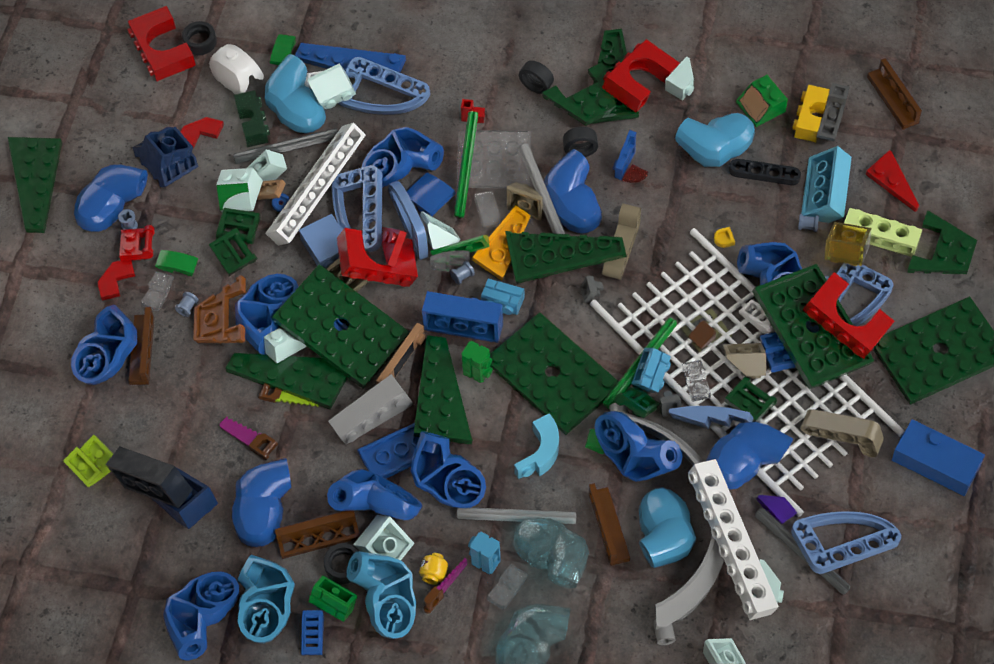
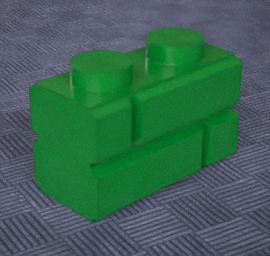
[461,341,493,383]
[308,576,358,622]

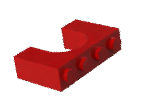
[127,6,196,81]
[602,39,680,112]
[337,228,418,287]
[803,272,895,359]

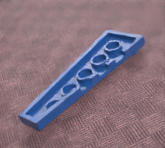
[295,43,406,82]

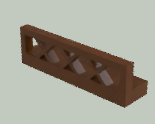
[867,58,922,130]
[129,307,155,385]
[589,483,630,566]
[275,511,360,559]

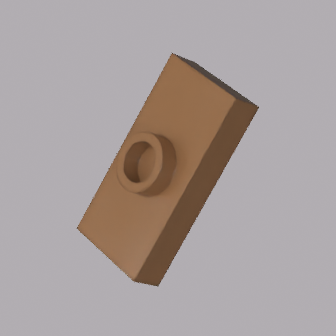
[257,180,286,200]

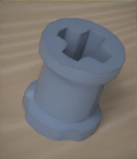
[118,209,138,230]
[798,214,819,232]
[450,261,475,285]
[175,292,199,317]

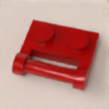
[119,225,155,261]

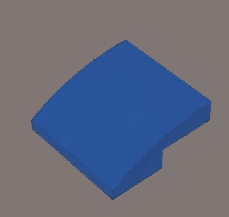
[406,173,456,216]
[760,332,796,373]

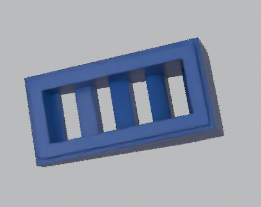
[301,610,324,655]

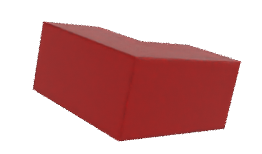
[461,99,485,123]

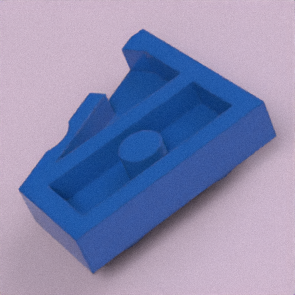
[613,130,636,180]

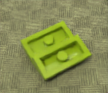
[63,435,113,487]

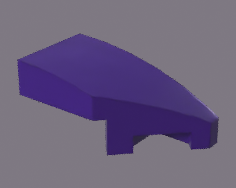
[756,495,797,524]

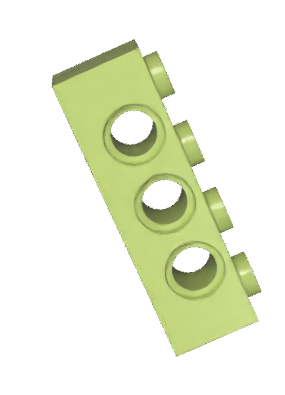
[841,208,922,257]

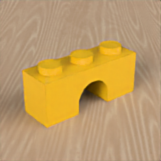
[792,85,830,142]

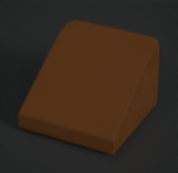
[688,320,716,350]

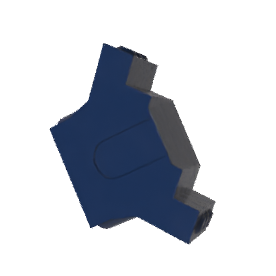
[133,127,198,187]

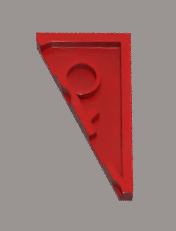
[866,150,919,212]
[382,227,407,267]

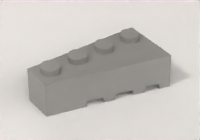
[328,374,414,444]

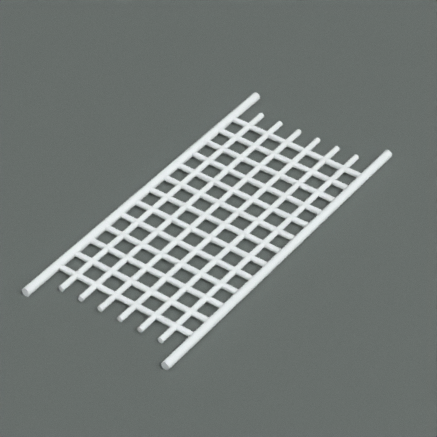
[590,228,905,517]

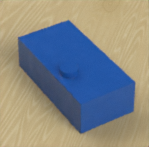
[422,291,503,343]
[892,419,985,496]

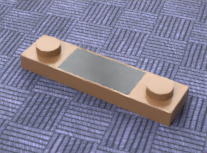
[376,323,425,384]

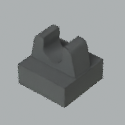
[580,276,604,302]
[660,391,681,417]

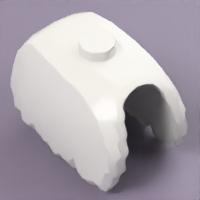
[209,44,264,96]

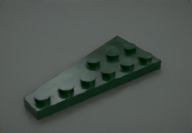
[593,29,639,123]
[8,137,62,233]
[505,231,627,284]
[413,335,473,445]
[226,353,348,410]

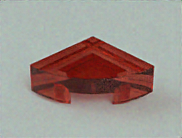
[623,164,648,183]

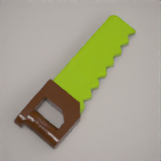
[258,383,318,407]

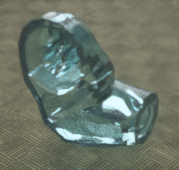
[513,517,589,588]
[495,604,571,664]

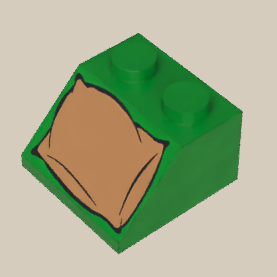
[736,75,788,127]

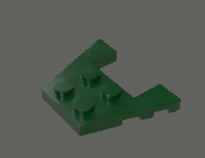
[542,62,616,126]
[907,211,977,274]

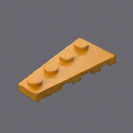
[472,205,531,281]

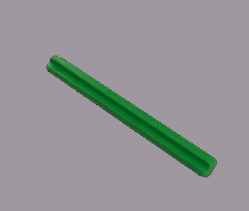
[454,111,478,218]
[603,317,677,410]

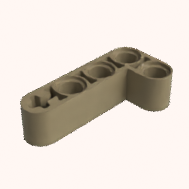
[602,203,641,280]
[801,409,884,457]

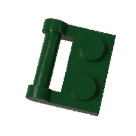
[216,208,261,245]
[209,228,258,276]
[724,377,777,422]
[615,386,660,418]

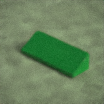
[430,235,490,262]

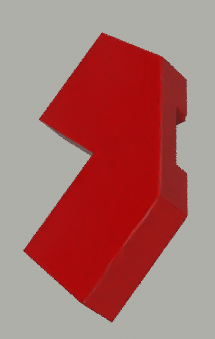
[180,117,224,148]
[98,260,135,301]

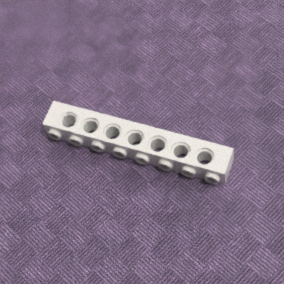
[265,123,365,246]
[688,459,779,620]

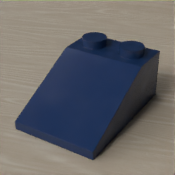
[153,467,218,529]

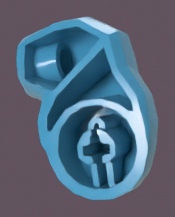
[265,54,326,133]
[675,113,755,167]
[639,488,696,568]
[347,552,416,639]
[237,555,295,644]

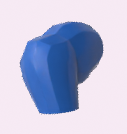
[362,127,444,187]
[411,431,486,508]

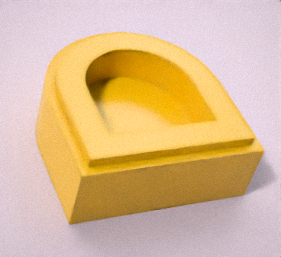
[714,227,735,248]

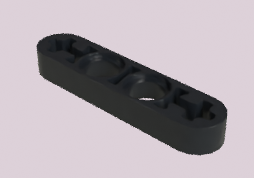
[729,159,801,186]

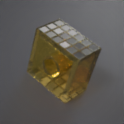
[824,222,872,266]

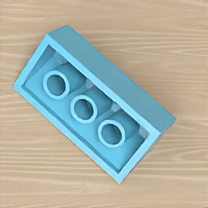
[801,146,852,223]

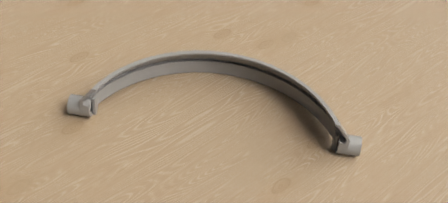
[609,403,729,645]

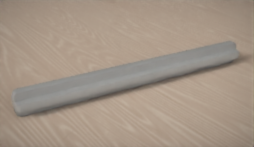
[518,143,565,234]
[457,507,576,524]

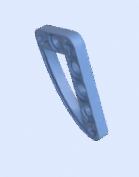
[338,57,430,115]
[332,165,382,252]
[388,181,428,260]
[806,260,893,333]
[791,511,901,574]

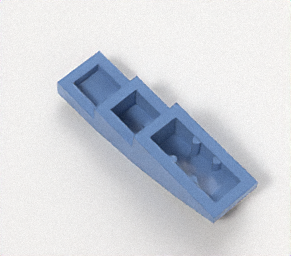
[669,406,753,429]

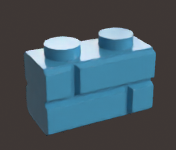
[481,278,525,315]
[632,348,671,393]
[468,532,501,574]

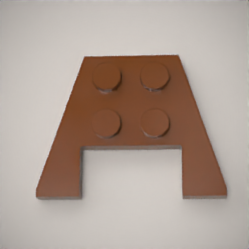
[193,275,246,343]

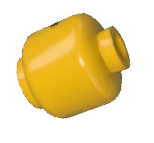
[419,553,448,585]

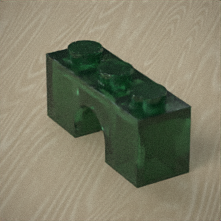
[234,90,270,148]

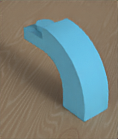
[514,413,559,479]

